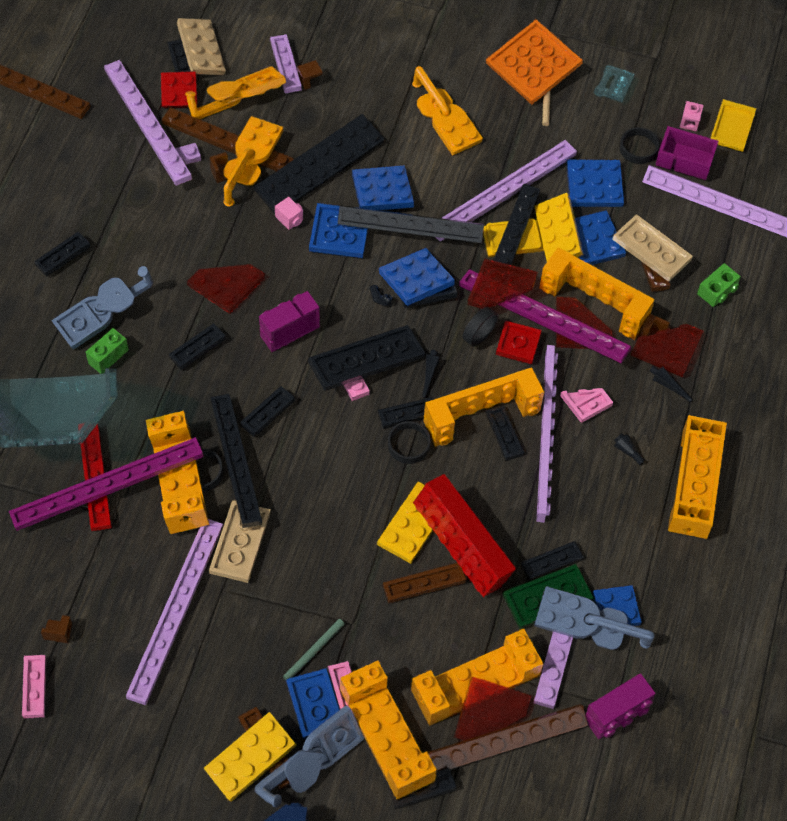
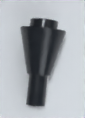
[614,433,645,465]

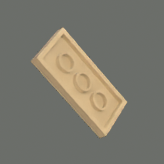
[177,18,226,75]
[612,214,693,281]
[209,500,271,583]

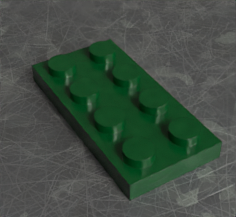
[503,564,594,630]

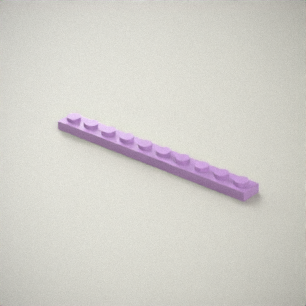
[104,60,192,186]
[436,140,577,242]
[643,165,787,237]
[536,345,558,522]
[126,519,223,705]

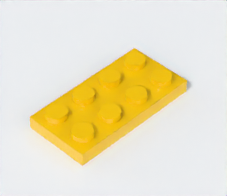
[534,193,583,261]
[377,482,433,564]
[204,712,297,802]

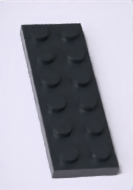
[308,325,425,391]

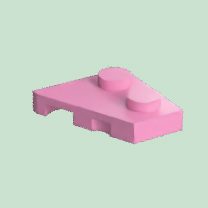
[560,388,613,423]

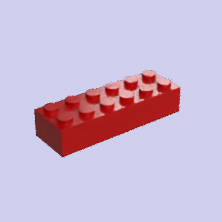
[413,474,516,598]

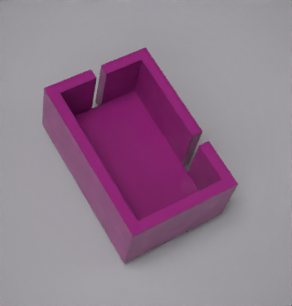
[655,126,718,180]
[259,291,320,352]
[585,673,656,740]

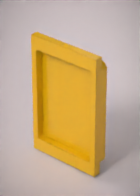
[711,99,756,152]
[483,219,544,258]

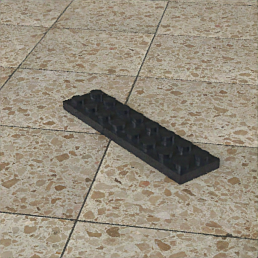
[254,113,385,214]

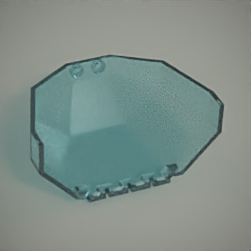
[0,368,119,448]

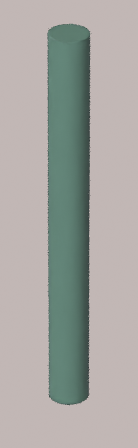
[283,619,345,680]

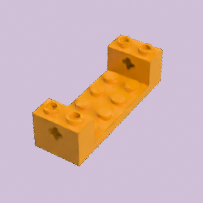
[539,248,655,340]
[423,367,544,447]
[146,411,209,534]
[668,415,727,539]
[411,629,543,726]
[340,660,437,799]

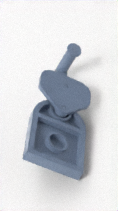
[52,266,153,350]
[535,586,654,650]
[255,705,364,808]

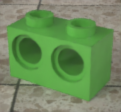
[697,263,741,307]
[86,328,129,375]

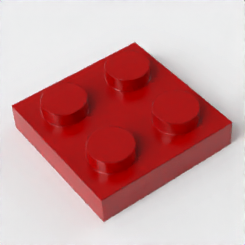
[161,72,197,108]
[496,321,542,364]

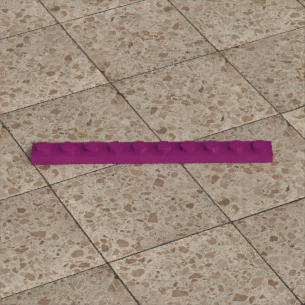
[460,269,631,363]
[9,437,204,531]

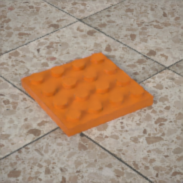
[486,20,582,105]

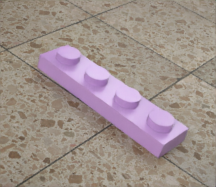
[270,34,301,93]
[534,632,573,709]

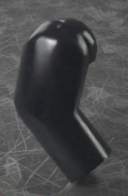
[369,285,392,306]

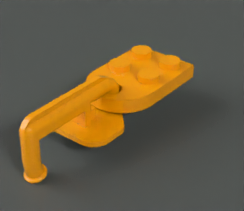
[185,66,286,119]
[412,66,483,156]
[223,116,283,207]

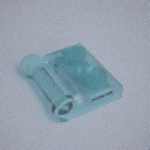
[594,65,635,102]

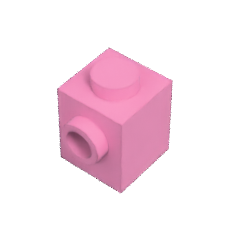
[680,101,703,132]
[275,197,303,230]

